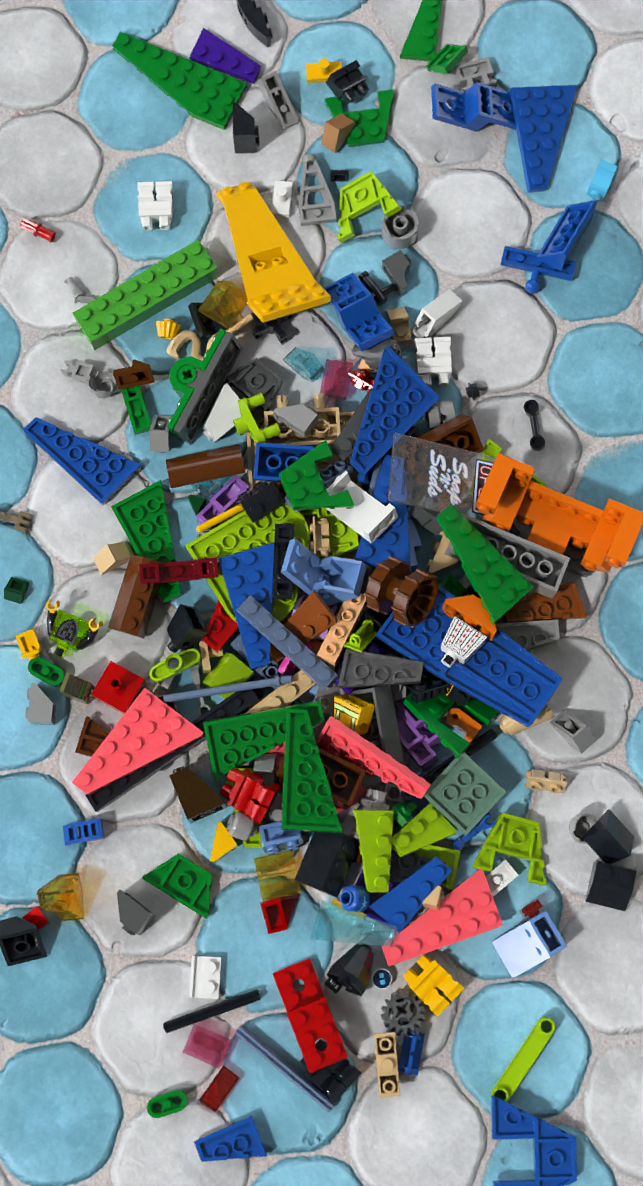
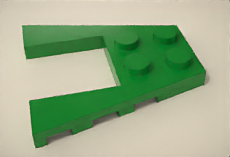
[404,692,499,759]

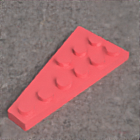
[382,870,503,967]

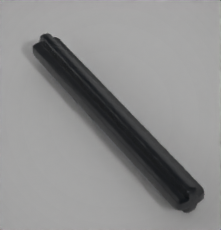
[163,990,261,1033]

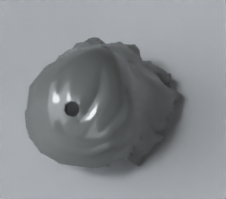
[352,339,402,371]

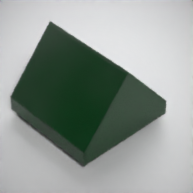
[188,495,207,517]

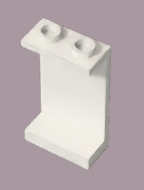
[325,471,398,544]

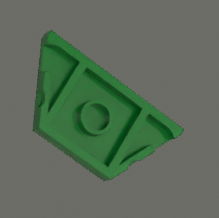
[142,854,212,919]

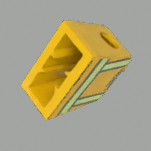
[334,694,375,735]

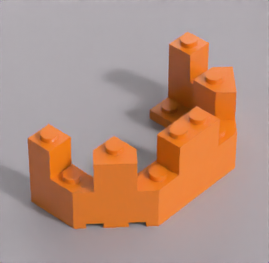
[476,453,643,572]

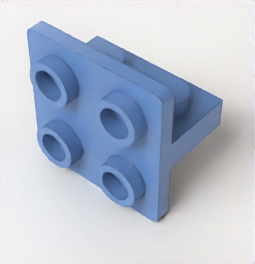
[259,821,303,855]

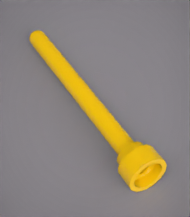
[196,482,281,533]

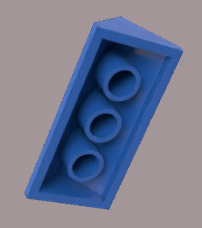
[536,200,597,271]

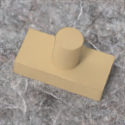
[199,638,223,674]

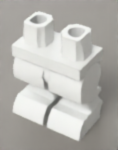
[137,181,174,231]
[414,337,452,387]

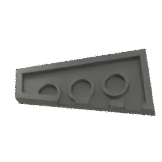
[331,388,372,461]

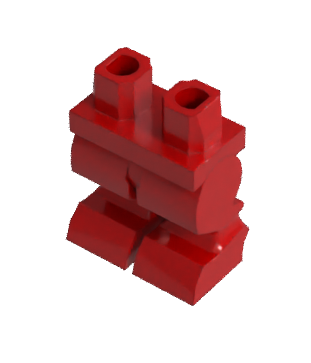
[219,767,281,824]

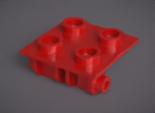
[348,369,375,392]

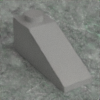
[257,71,299,129]

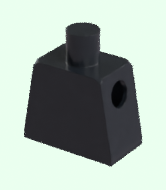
[167,604,208,653]

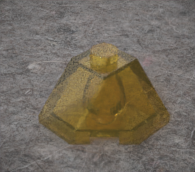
[37,873,84,921]

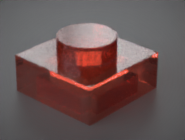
[519,900,543,919]

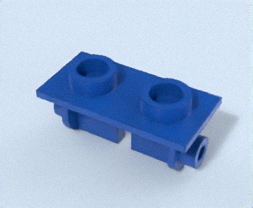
[398,1031,425,1075]

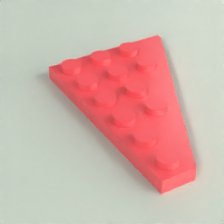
[72,688,205,795]

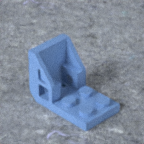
[281,538,367,605]

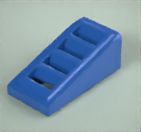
[63,818,105,846]

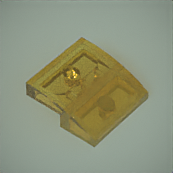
[254,850,302,901]

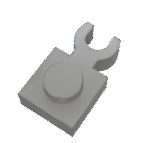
[61,361,96,384]

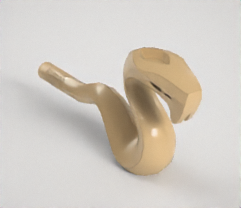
[166,314,254,361]

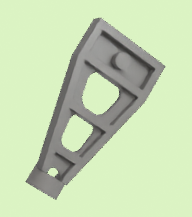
[298,154,337,226]

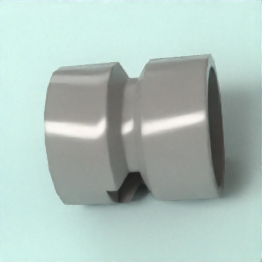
[425,400,455,428]

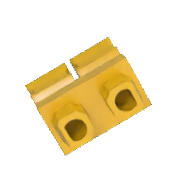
[403,954,464,1017]

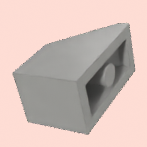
[273,404,318,438]
[149,415,172,453]
[549,710,596,753]

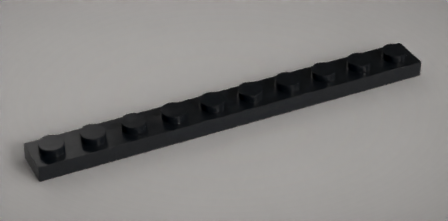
[85,689,260,812]

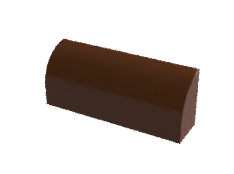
[166,444,245,488]

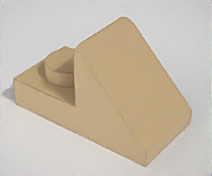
[386,307,412,344]

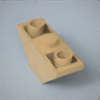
[426,531,458,576]
[374,1032,400,1098]

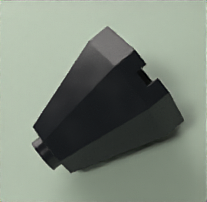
[326,943,374,997]

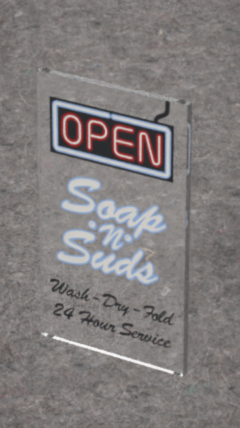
[388,433,496,523]

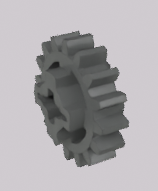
[381,991,426,1037]

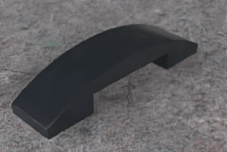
[273,524,294,600]

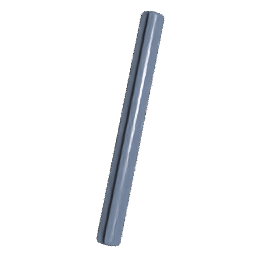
[235,1025,335,1112]

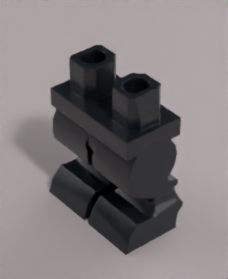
[300,1039,362,1103]

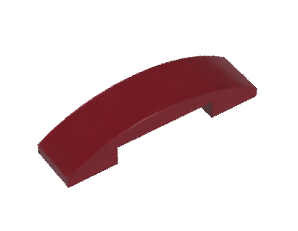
[139,558,219,584]

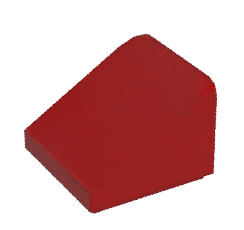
[22,906,50,931]

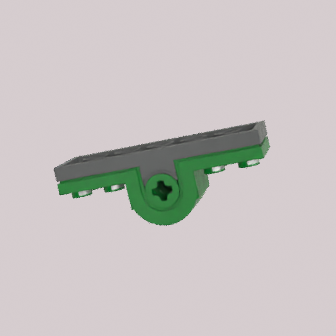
[167,328,243,445]

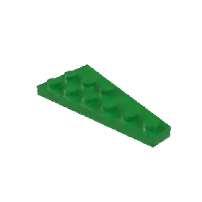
[436,504,534,624]
[203,700,324,781]
[281,709,343,833]

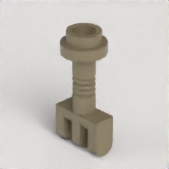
[0,511,33,533]

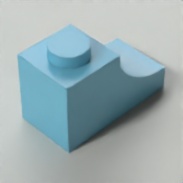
[587,159,618,202]

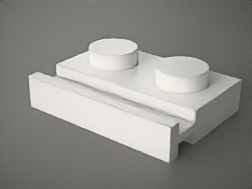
[189,956,222,999]

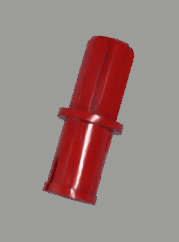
[20,218,56,243]

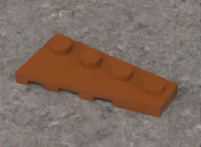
[504,581,587,623]
[270,589,338,663]

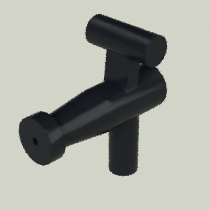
[358,271,397,306]

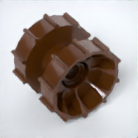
[364,555,440,629]

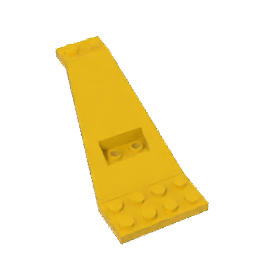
[216,182,331,323]

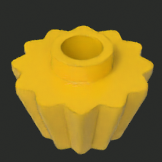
[156,319,181,340]

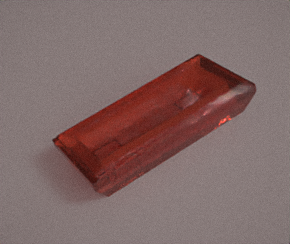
[199,1065,240,1112]

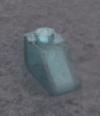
[283,347,326,382]

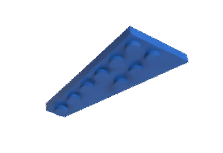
[23,417,142,506]
[218,543,274,670]

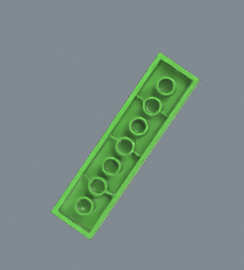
[73,239,219,350]

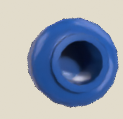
[340,885,370,912]

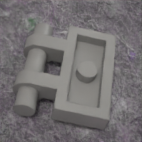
[454,57,497,92]

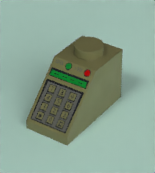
[60,673,95,705]

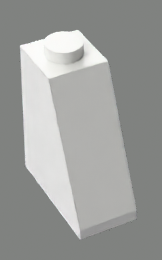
[410,289,462,338]
[202,383,241,442]

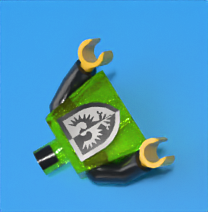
[46,599,104,659]

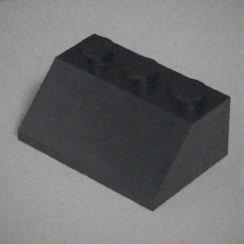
[294,832,360,898]

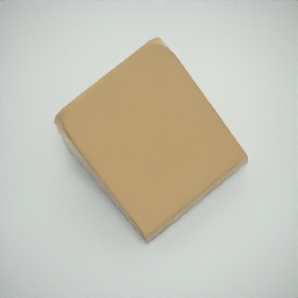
[422,886,443,910]

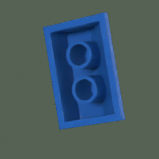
[253,443,313,482]

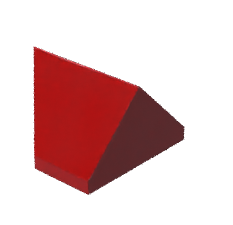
[260,894,300,934]

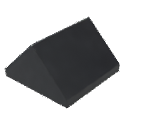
[582,809,634,864]

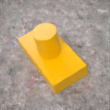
[306,58,342,84]

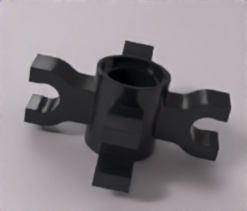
[252,314,293,345]

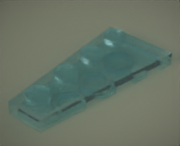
[310,900,398,947]

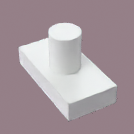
[271,180,293,218]

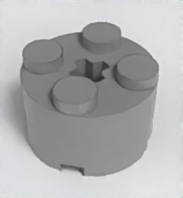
[382,206,419,250]

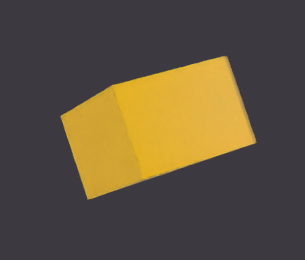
[210,821,239,863]

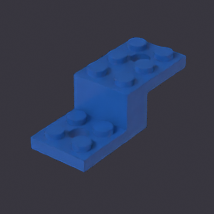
[431,82,516,132]
[324,273,395,352]

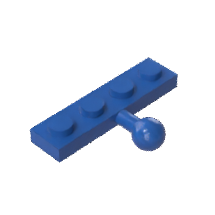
[500,246,576,294]

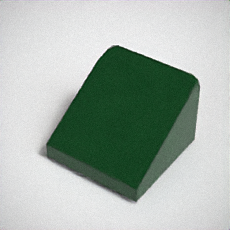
[4,577,29,604]

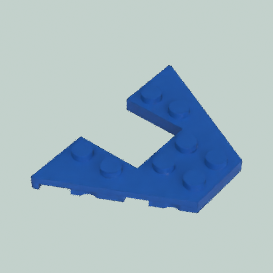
[491,1095,577,1186]

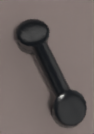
[524,400,546,451]

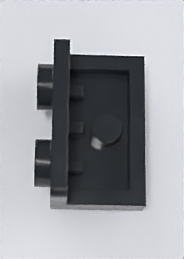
[188,298,226,339]

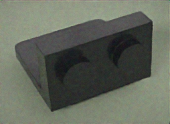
[235,481,285,523]

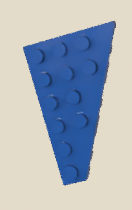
[510,85,577,192]
[349,346,440,476]

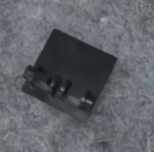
[402,669,450,703]

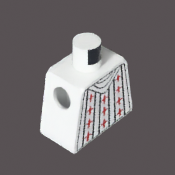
[441,617,487,668]

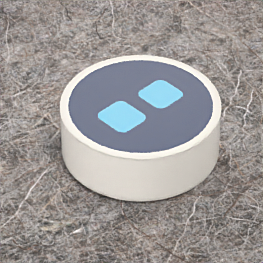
[372,968,392,989]

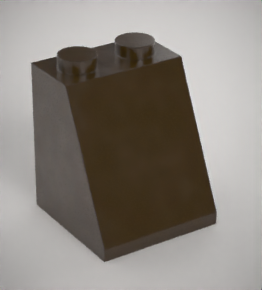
[169,767,227,823]

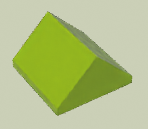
[202,652,254,699]

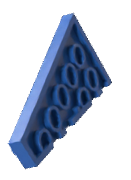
[355,454,411,571]

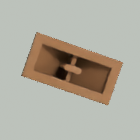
[321,114,356,153]

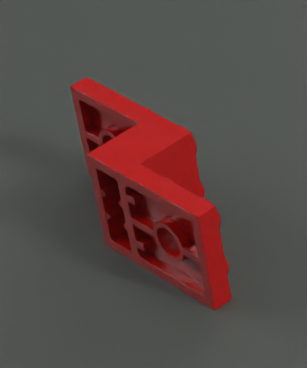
[272,958,348,1073]

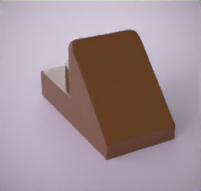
[113,360,155,390]

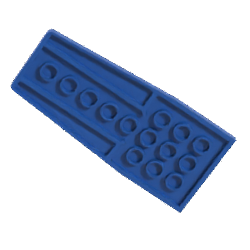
[376,585,562,727]

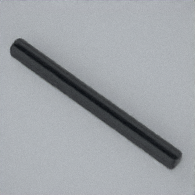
[400,729,497,801]

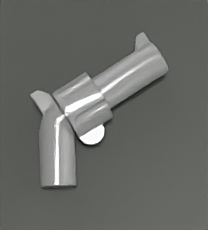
[64,277,94,303]

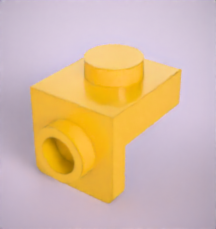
[15,628,43,660]

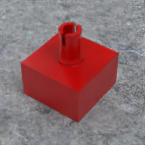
[91,661,147,714]

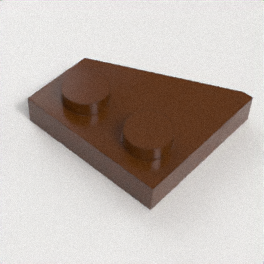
[75,716,108,757]

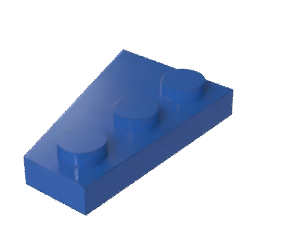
[194,1116,267,1162]

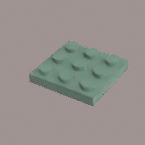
[424,752,506,836]

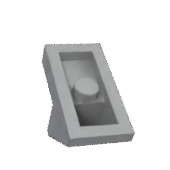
[253,754,276,786]

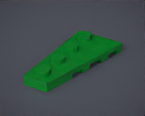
[400,0,442,62]

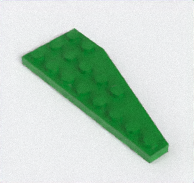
[112,32,247,130]

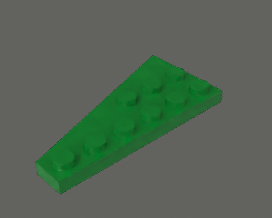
[111,480,182,604]

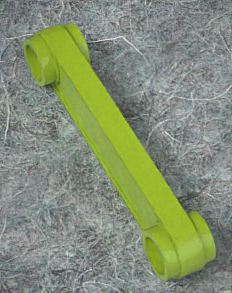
[490,1017,555,1102]

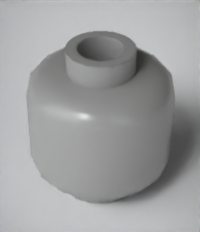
[226,812,258,841]

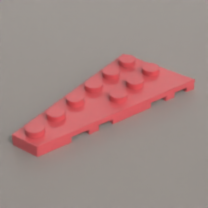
[316,716,431,799]

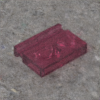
[320,359,353,400]
[182,1024,232,1069]

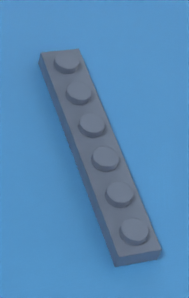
[236,595,337,690]

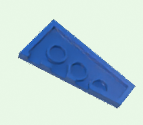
[369,856,452,932]

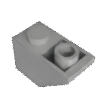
[25,683,56,725]

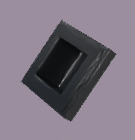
[330,169,349,182]

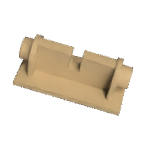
[310,517,330,557]
[525,769,567,793]

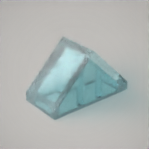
[191,479,223,503]

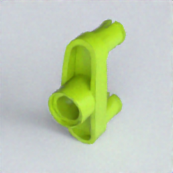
[233,393,281,443]
[149,649,201,684]

